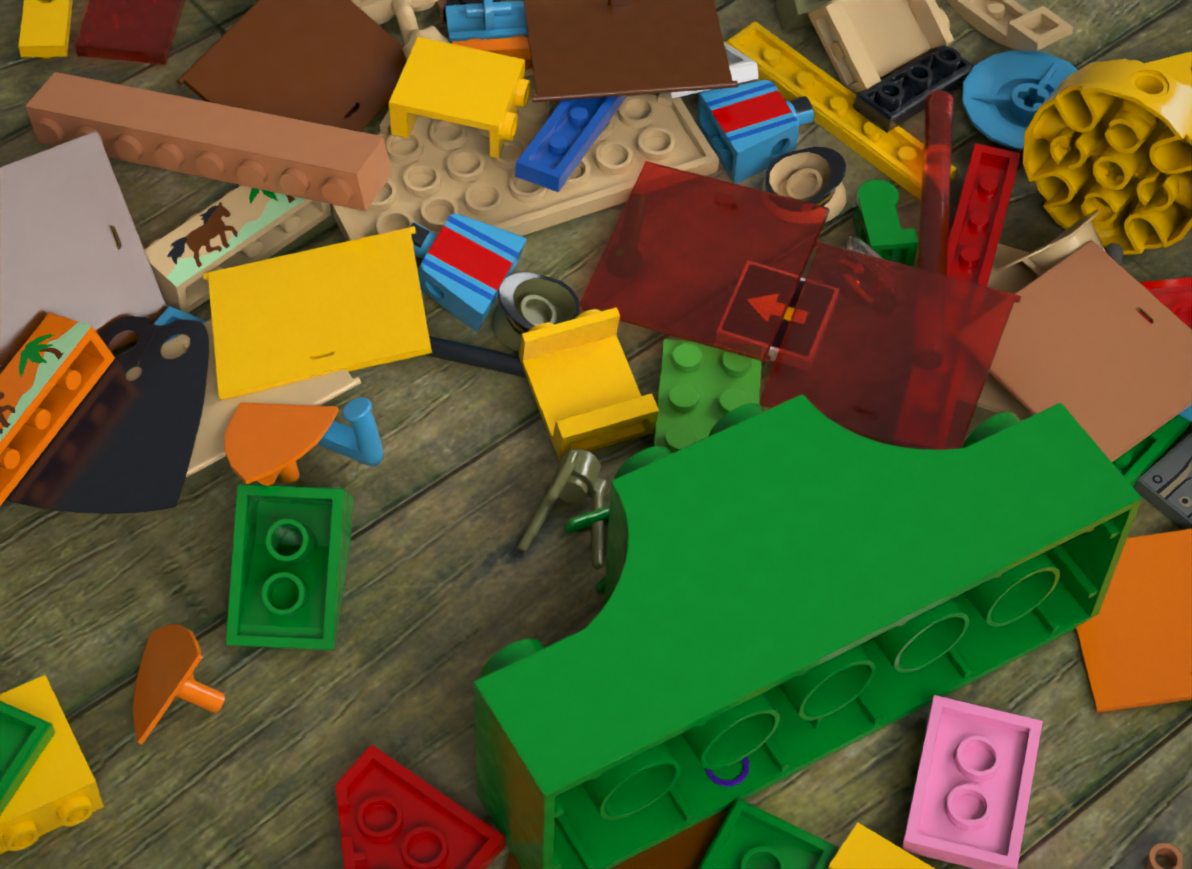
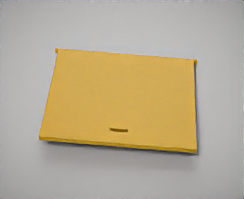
[203,226,432,400]

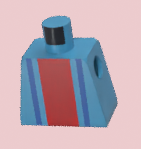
[696,80,814,184]
[410,213,527,332]

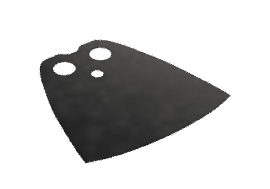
[6,316,209,514]

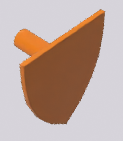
[224,402,339,486]
[133,624,225,744]

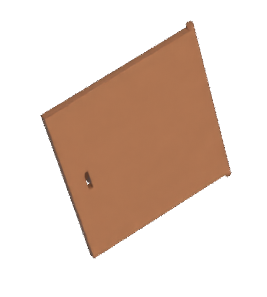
[952,240,1192,462]

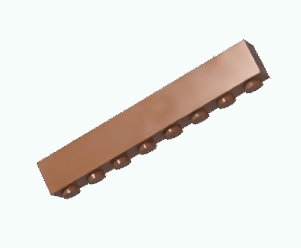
[25,72,392,211]

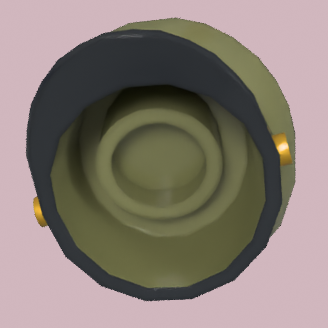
[493,272,580,352]

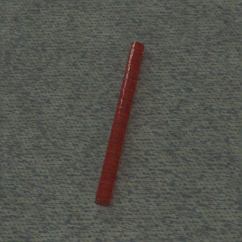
[913,90,953,371]

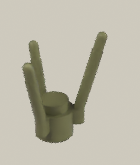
[517,449,607,570]

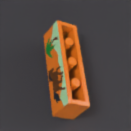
[0,313,115,506]

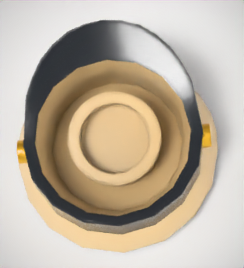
[761,147,846,226]

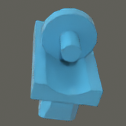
[446,0,528,44]

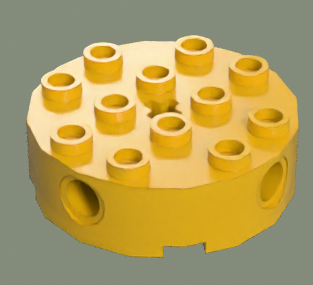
[1023,59,1192,255]

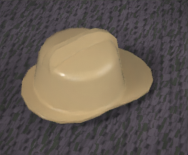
[997,210,1106,277]

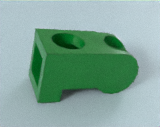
[853,179,919,273]

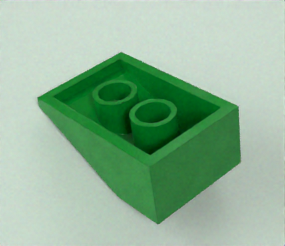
[226,484,354,651]

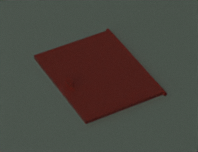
[579,161,830,363]
[759,241,1021,450]

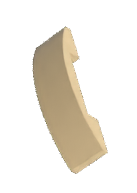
[946,0,1073,51]

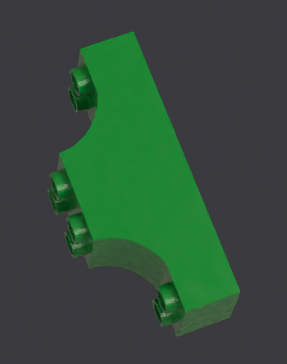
[474,394,1142,869]

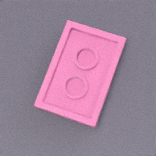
[901,695,1043,869]

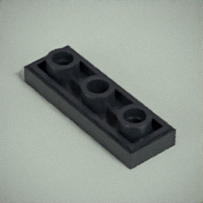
[853,45,974,133]

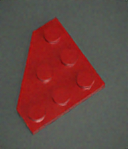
[335,744,505,869]

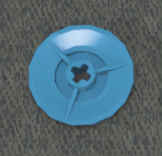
[962,50,1078,152]

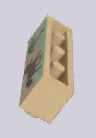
[145,185,331,313]

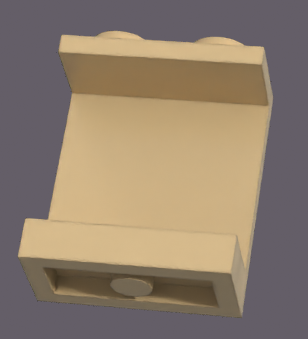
[808,0,954,93]

